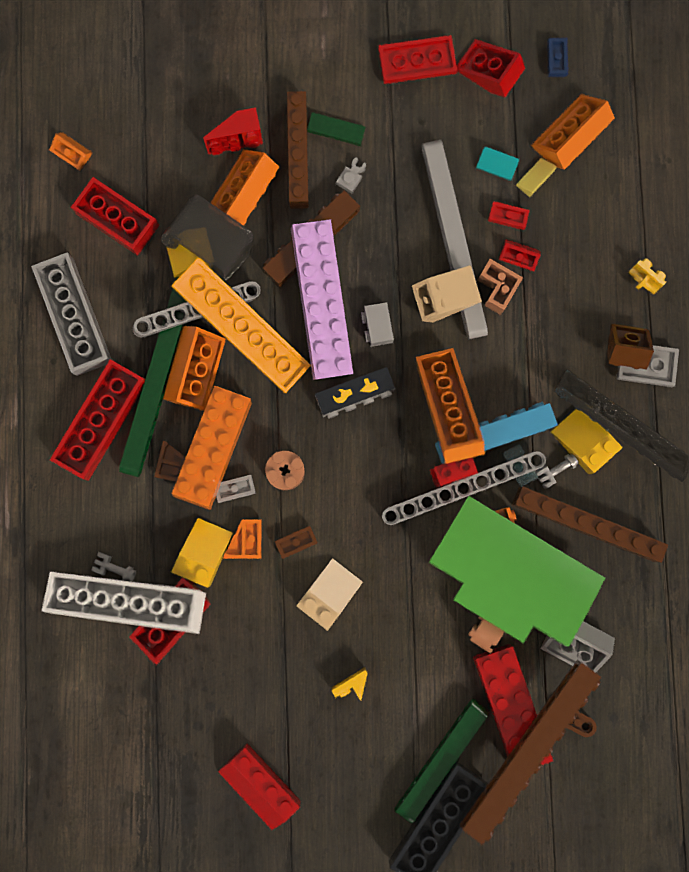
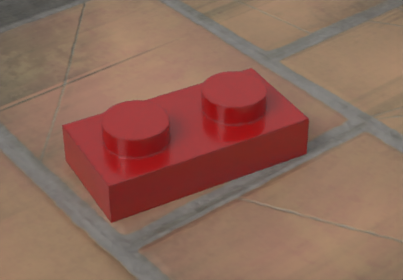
[488,201,530,230]

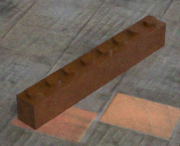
[512,487,668,563]

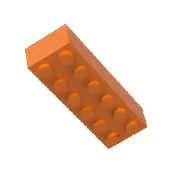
[416,348,485,463]
[172,385,252,510]

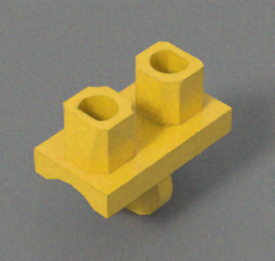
[628,258,666,294]

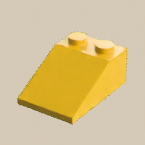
[551,407,623,474]
[172,518,233,588]

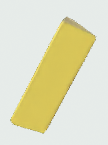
[516,158,557,197]

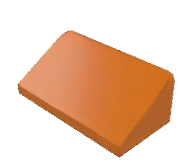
[49,133,92,170]

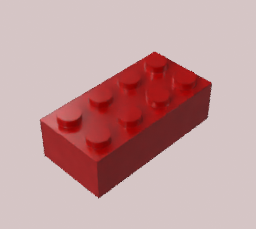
[71,177,159,256]

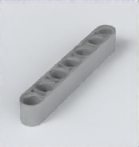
[132,281,261,337]

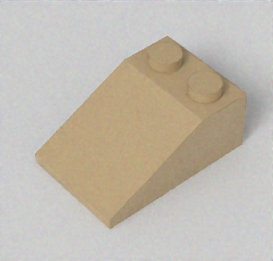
[297,558,363,631]

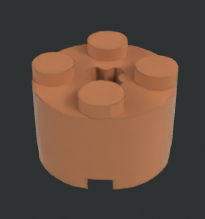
[265,451,305,491]
[468,616,504,653]

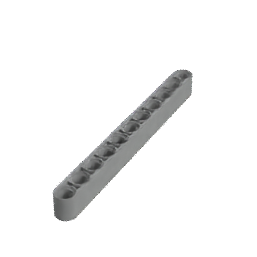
[422,140,488,339]

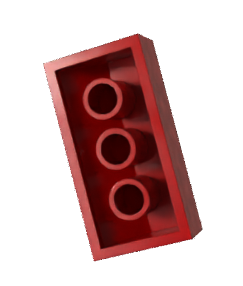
[129,578,211,665]
[218,743,301,830]

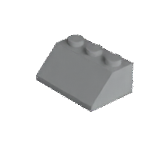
[541,622,615,673]

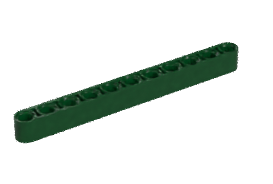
[119,277,187,477]

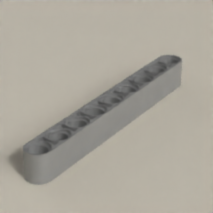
[382,451,546,525]

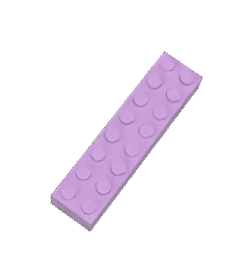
[291,220,353,380]

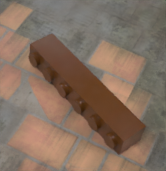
[287,91,309,209]
[263,190,360,288]

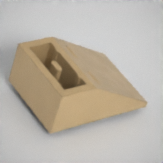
[412,265,482,322]

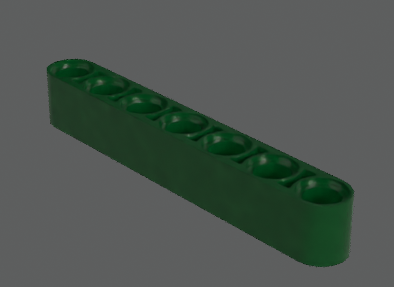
[394,699,489,823]

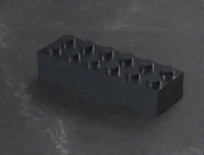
[389,761,488,872]

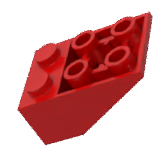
[203,107,263,155]

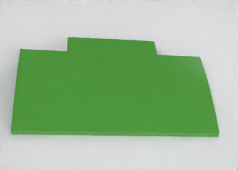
[429,496,605,647]

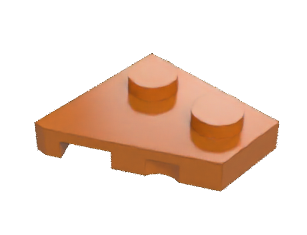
[223,520,262,559]

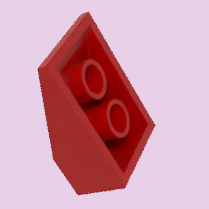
[457,39,525,97]

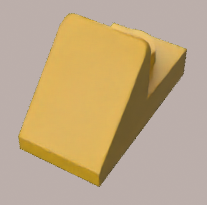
[331,667,367,701]

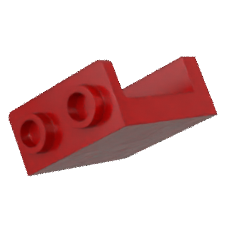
[429,457,478,488]

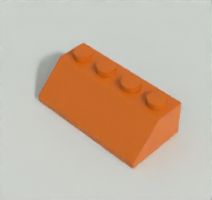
[532,94,615,170]
[205,149,279,229]
[163,326,226,411]

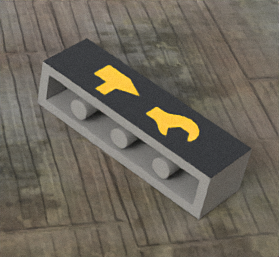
[315,367,395,419]

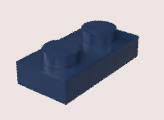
[547,38,568,77]

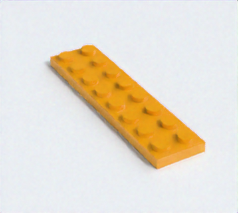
[171,257,311,393]

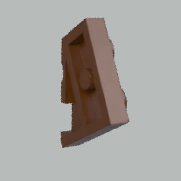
[154,441,186,482]

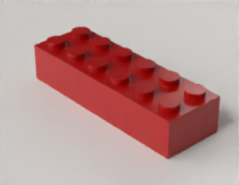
[50,359,145,481]
[472,644,553,765]

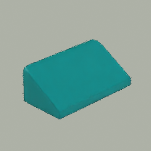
[476,147,519,181]

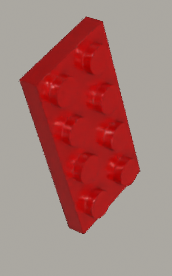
[378,35,457,84]

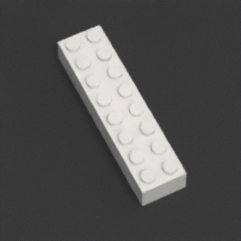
[42,572,206,634]

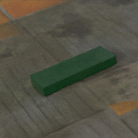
[307,112,366,146]

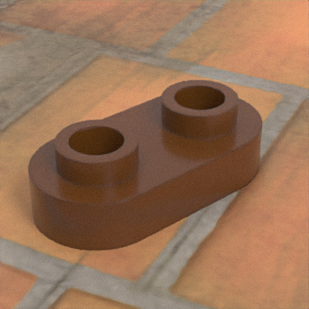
[566,711,597,737]

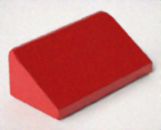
[499,239,541,271]

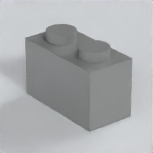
[361,302,394,347]

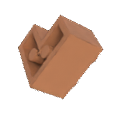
[477,259,523,315]

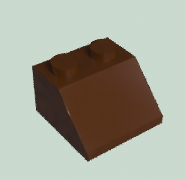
[607,324,654,370]

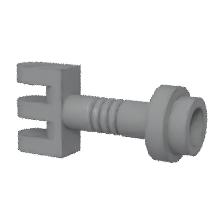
[535,454,578,489]
[91,552,136,582]

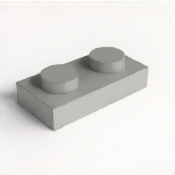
[216,475,256,503]

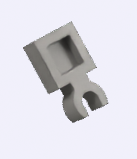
[336,158,366,194]

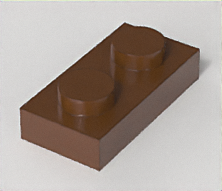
[275,526,318,559]

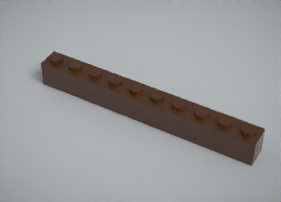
[460,660,601,845]

